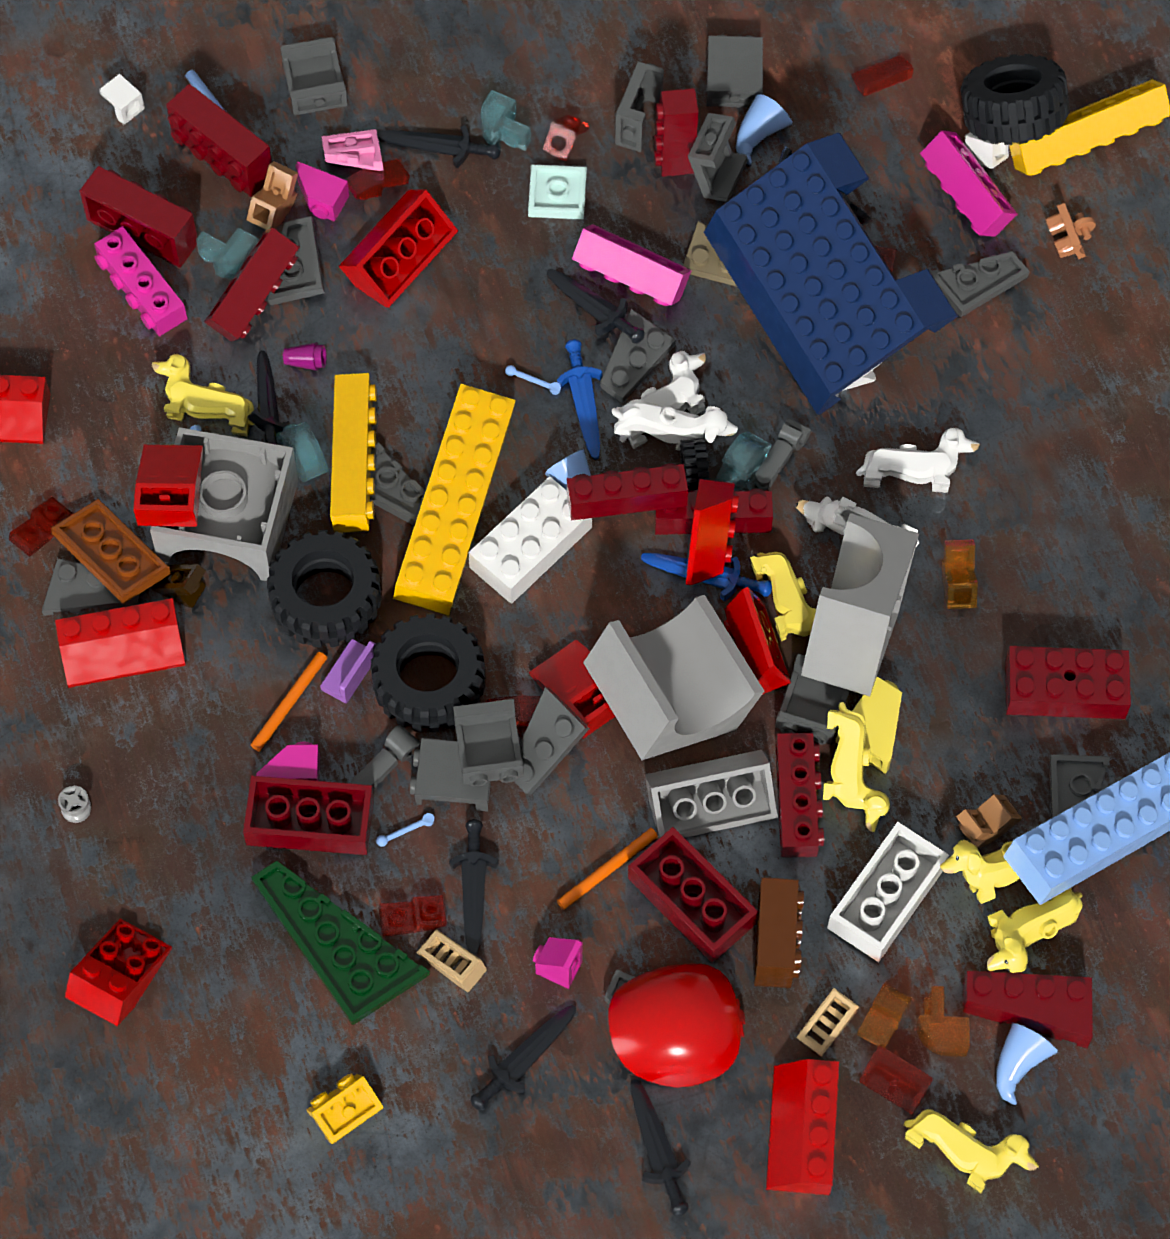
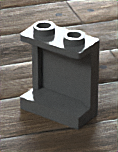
[706,35,763,107]
[281,37,348,115]
[615,61,664,152]
[688,113,748,202]
[775,654,850,745]
[453,699,524,787]
[410,738,491,812]

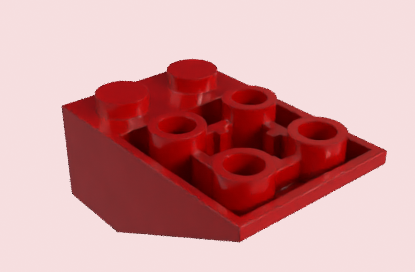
[133,444,203,527]
[529,640,615,739]
[65,918,172,1027]

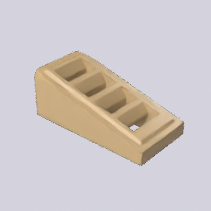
[417,929,486,992]
[796,988,859,1057]

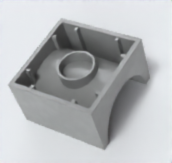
[150,427,298,581]
[801,513,919,696]
[583,595,764,760]

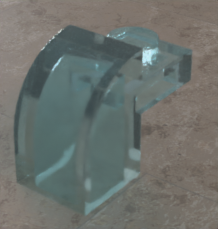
[481,90,531,151]
[196,228,259,278]
[276,422,329,482]
[714,431,772,491]

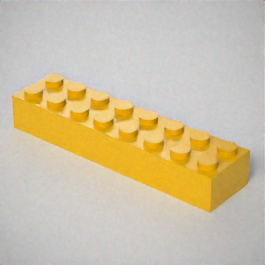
[393,384,516,615]

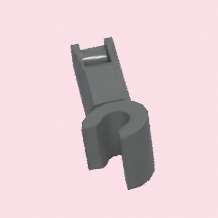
[755,417,811,491]
[351,725,421,790]

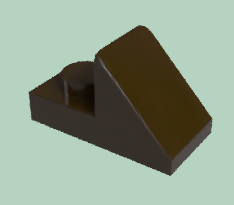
[152,564,206,608]

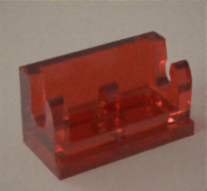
[859,1045,934,1115]

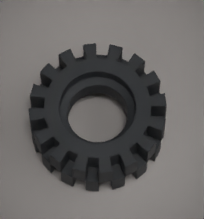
[680,438,709,492]

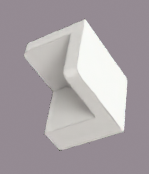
[100,74,145,125]
[965,132,1008,169]

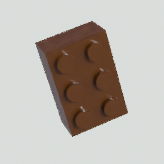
[754,877,804,988]

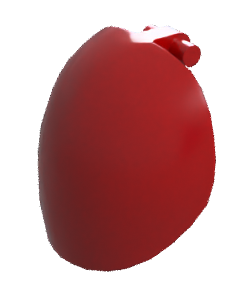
[608,963,746,1088]

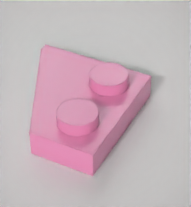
[322,129,383,171]

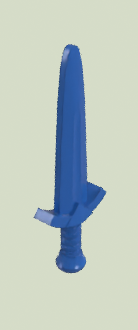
[557,339,603,459]
[641,553,772,602]

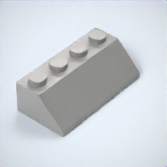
[645,750,778,839]

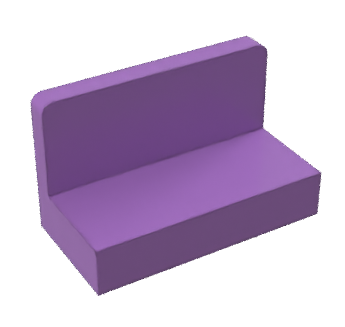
[320,639,376,704]

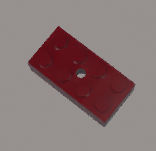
[166,83,272,197]
[79,166,198,268]
[1005,646,1131,719]
[243,776,374,855]
[628,827,758,963]

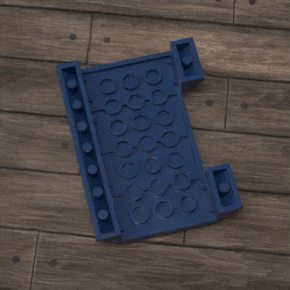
[704,132,958,415]

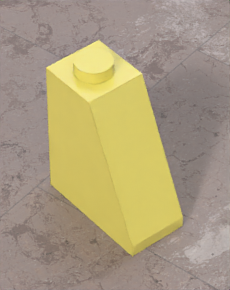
[836,677,902,774]

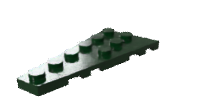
[251,861,430,1026]

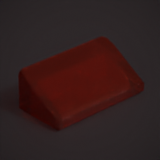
[851,55,913,97]

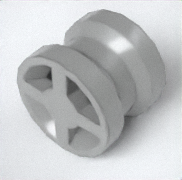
[58,786,91,823]

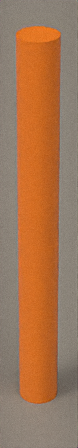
[250,652,327,752]
[557,828,658,910]

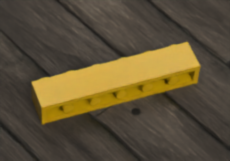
[1009,79,1170,176]
[330,373,377,533]

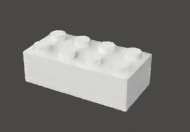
[468,476,592,604]
[827,822,949,962]

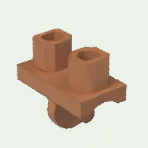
[1046,203,1096,259]

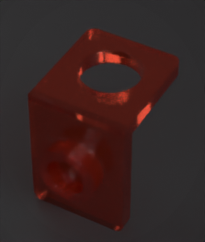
[543,115,590,161]

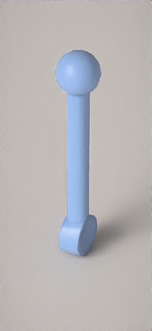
[505,365,561,395]
[376,813,435,847]

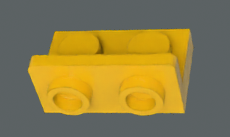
[306,1073,384,1144]

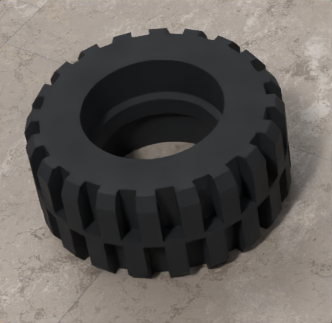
[961,54,1069,145]
[267,530,382,648]
[371,613,486,733]

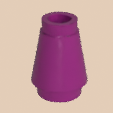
[283,342,327,371]

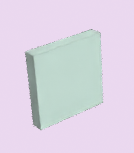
[528,165,587,219]

